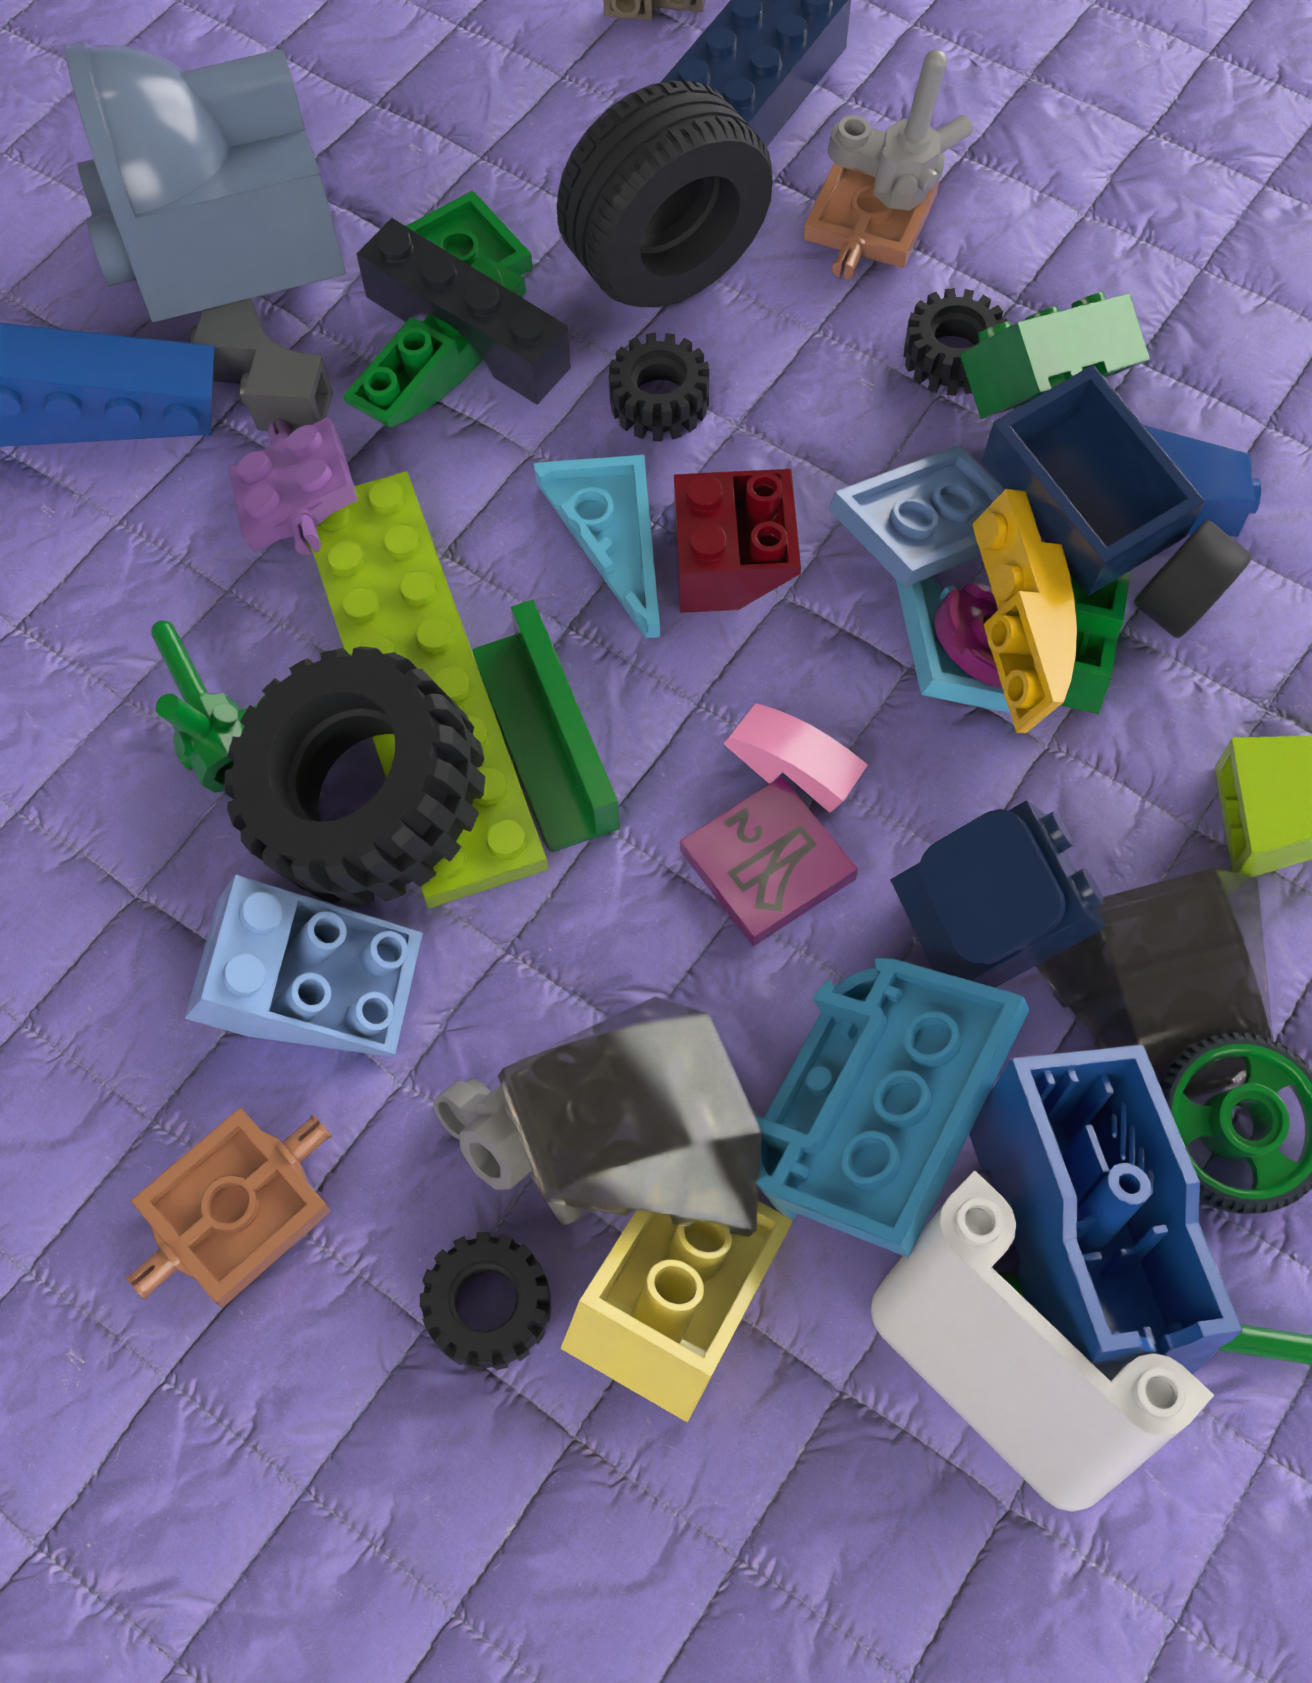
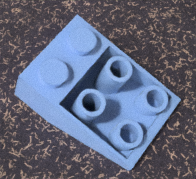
[184,875,423,1057]

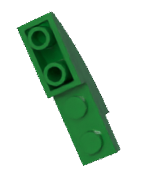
[343,255,527,428]

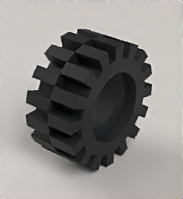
[903,288,1007,396]
[608,333,709,441]

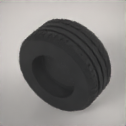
[557,81,773,308]

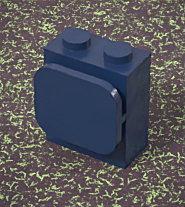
[890,800,1106,988]

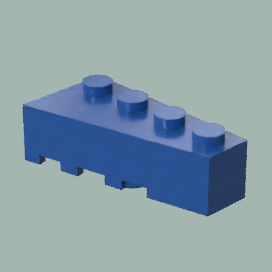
[0,323,214,447]

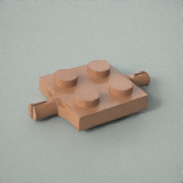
[804,163,940,280]
[125,1107,332,1308]

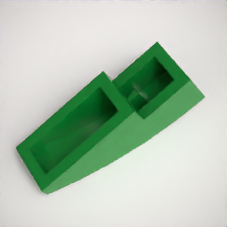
[1061,571,1131,714]

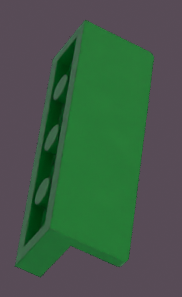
[472,599,620,852]

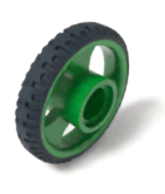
[1158,1032,1312,1214]

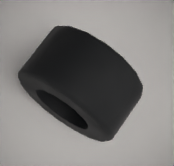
[1134,520,1252,638]

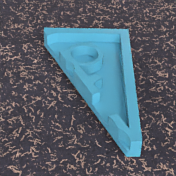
[534,455,660,638]
[896,576,1010,713]

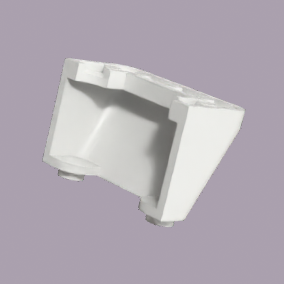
[870,1171,1214,1512]

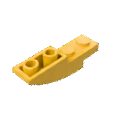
[972,489,1077,733]

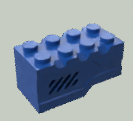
[969,1045,1243,1381]

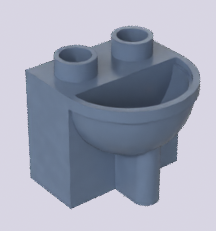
[65,41,346,323]

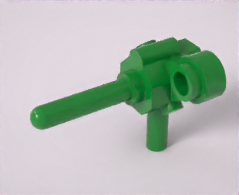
[151,620,266,793]

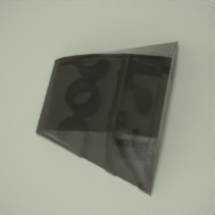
[1036,867,1274,1099]
[498,996,762,1237]

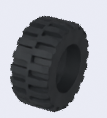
[225,646,486,906]

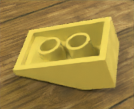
[560,1153,793,1423]

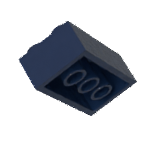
[660,0,851,147]

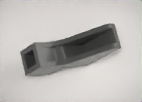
[189,298,333,432]

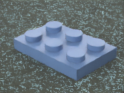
[828,445,1004,588]

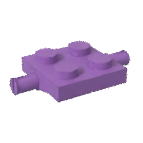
[228,417,358,556]

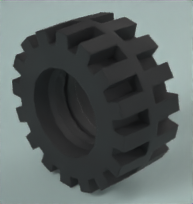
[420,1232,552,1371]

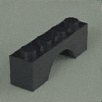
[356,218,571,405]

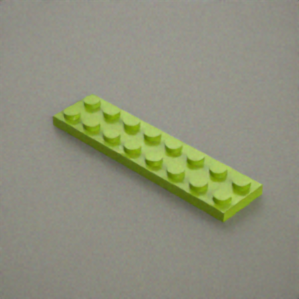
[311,471,549,909]

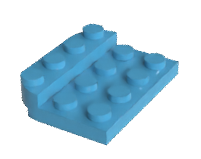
[742,958,1030,1258]

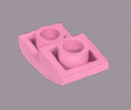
[723,703,868,813]

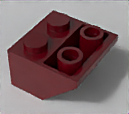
[674,469,801,613]

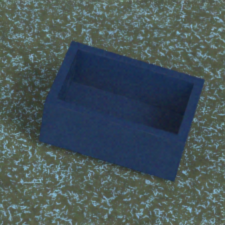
[982,365,1206,596]

